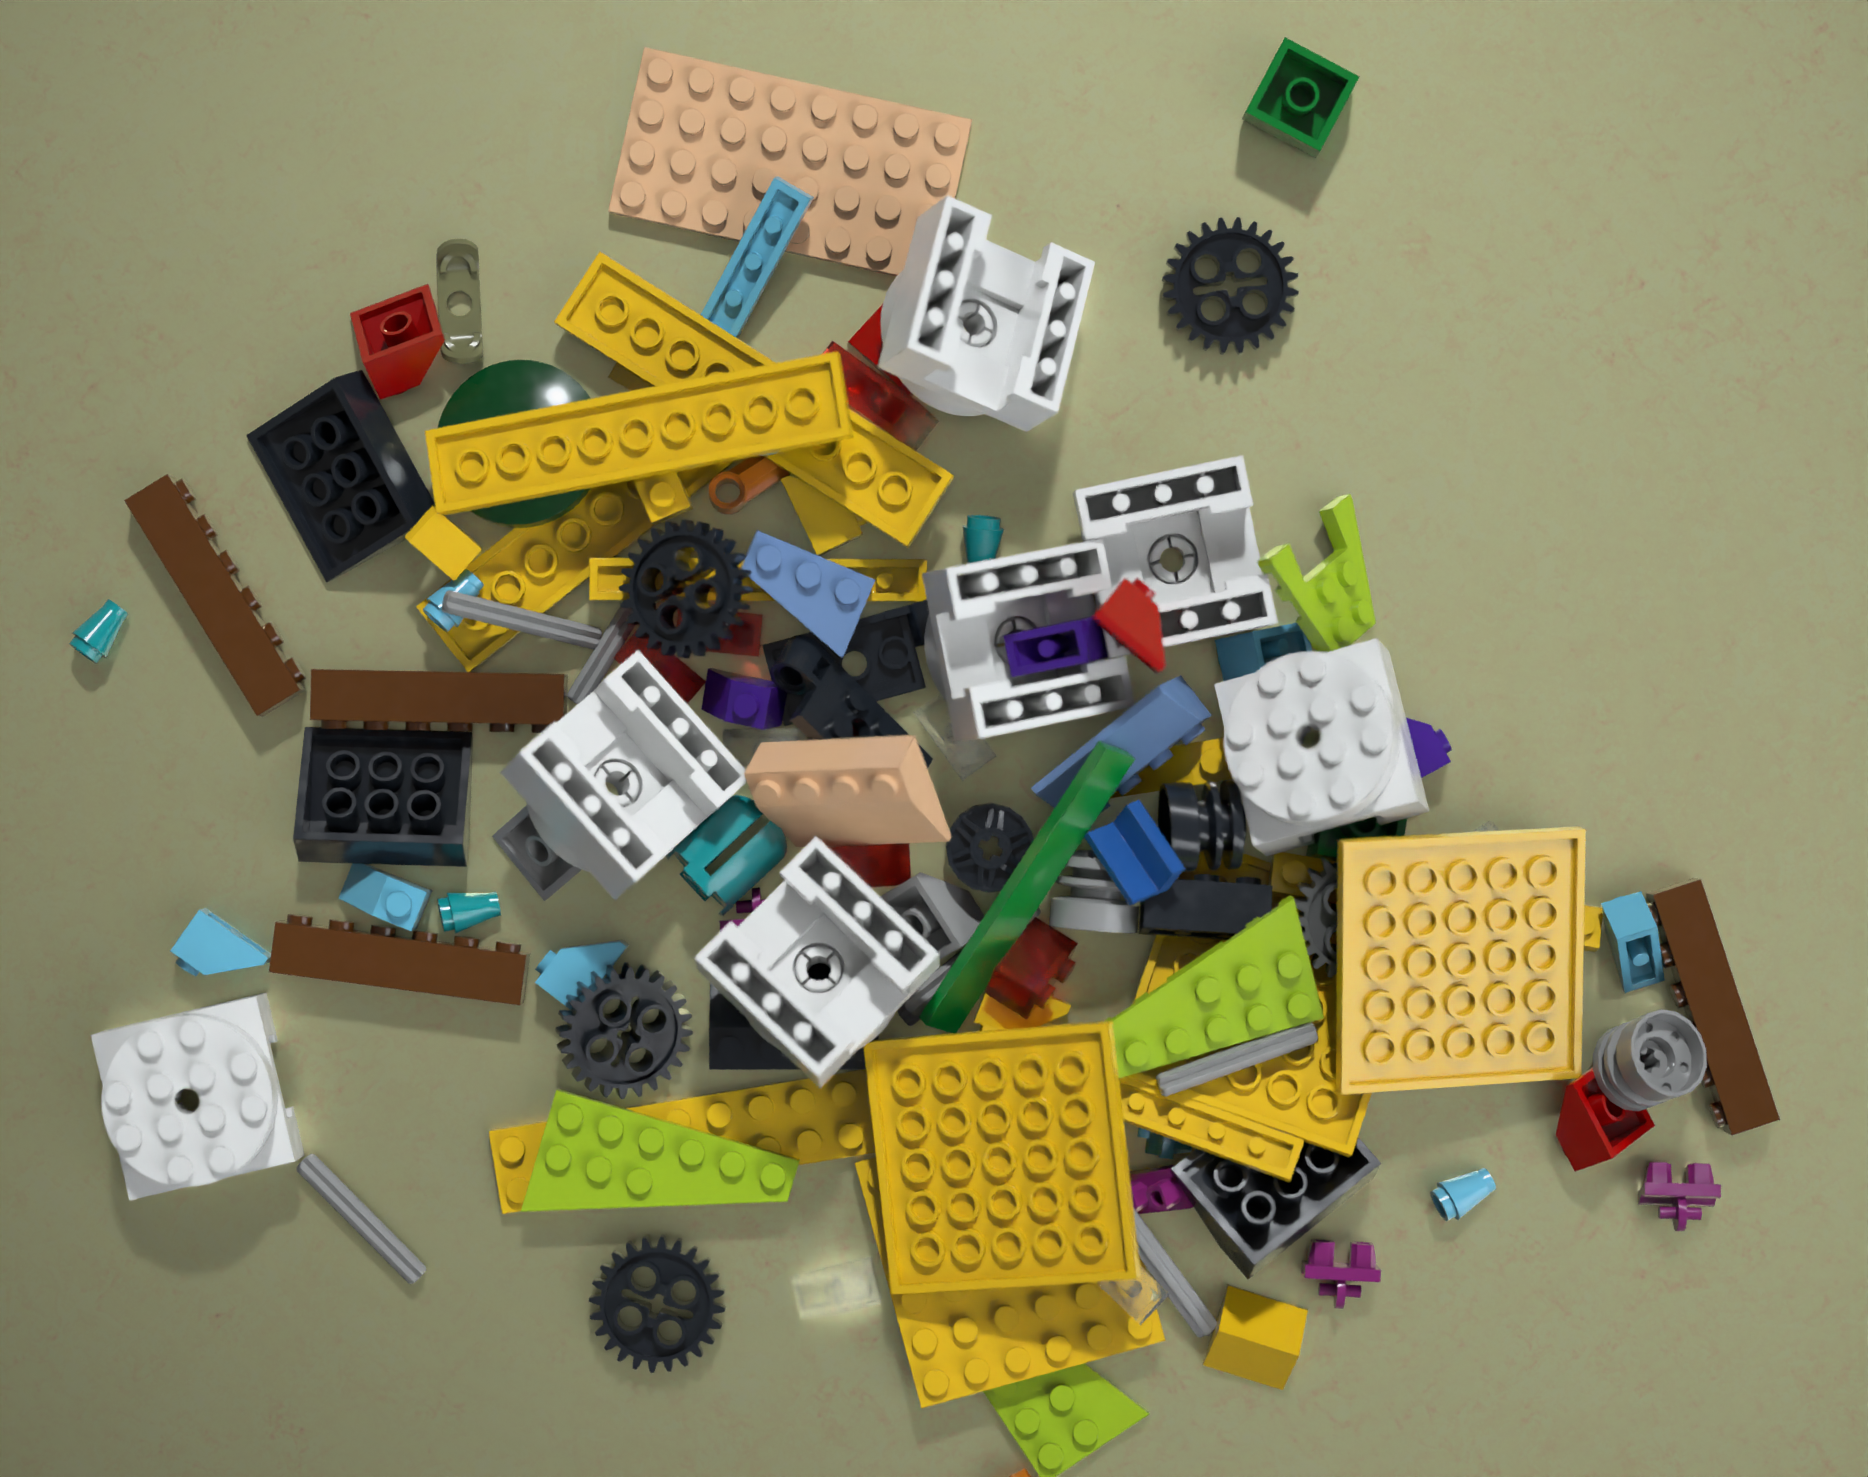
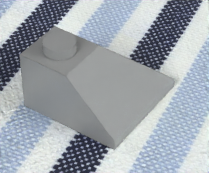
[492,805,582,901]
[880,872,984,960]

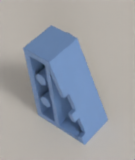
[740,530,875,658]

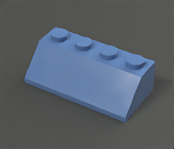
[1031,675,1212,816]

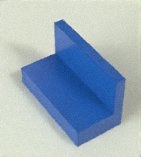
[1084,800,1185,906]

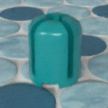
[666,795,787,916]

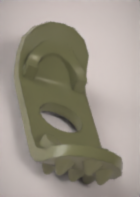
[436,239,483,364]

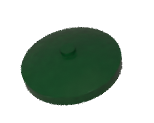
[438,360,591,528]

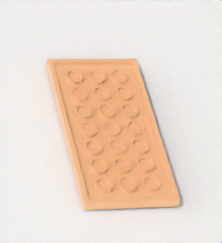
[608,47,972,277]

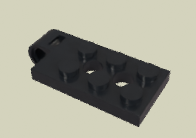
[762,600,929,726]
[770,635,933,769]

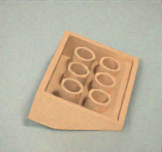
[744,735,952,847]

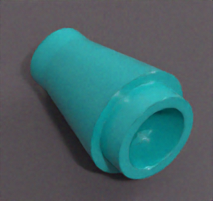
[962,515,1004,564]
[69,599,128,664]
[437,891,501,934]

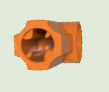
[709,456,791,515]

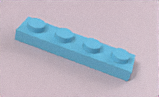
[701,176,814,338]

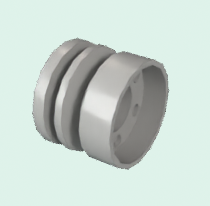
[1049,849,1140,933]
[1593,1009,1707,1111]

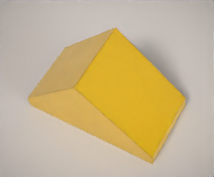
[405,505,482,581]

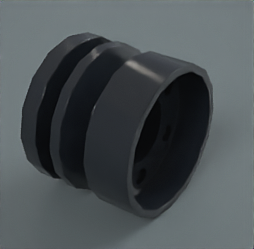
[1158,780,1246,872]
[946,803,1034,893]

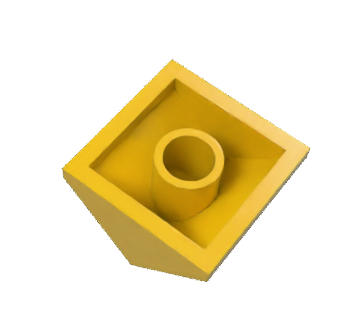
[1203,1284,1308,1390]

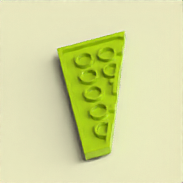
[1104,895,1324,1078]
[521,1089,800,1212]
[983,1363,1149,1477]

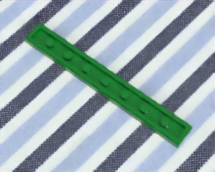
[919,741,1135,1033]

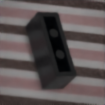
[1139,874,1272,940]

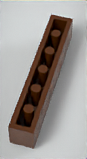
[124,474,306,716]
[310,669,568,733]
[1646,878,1780,1135]
[269,914,530,1005]

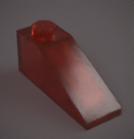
[822,341,939,451]

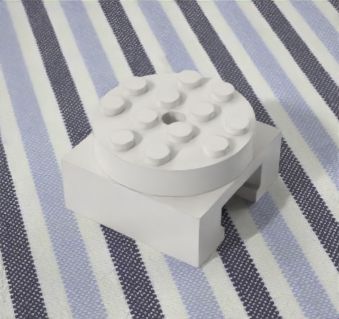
[878,195,1095,432]
[1073,455,1278,659]
[922,538,1135,741]
[1214,638,1430,856]
[500,650,747,900]
[695,837,940,1088]
[91,992,305,1201]

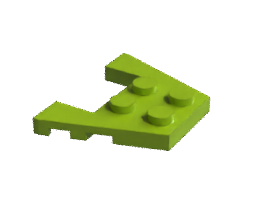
[1257,494,1376,653]

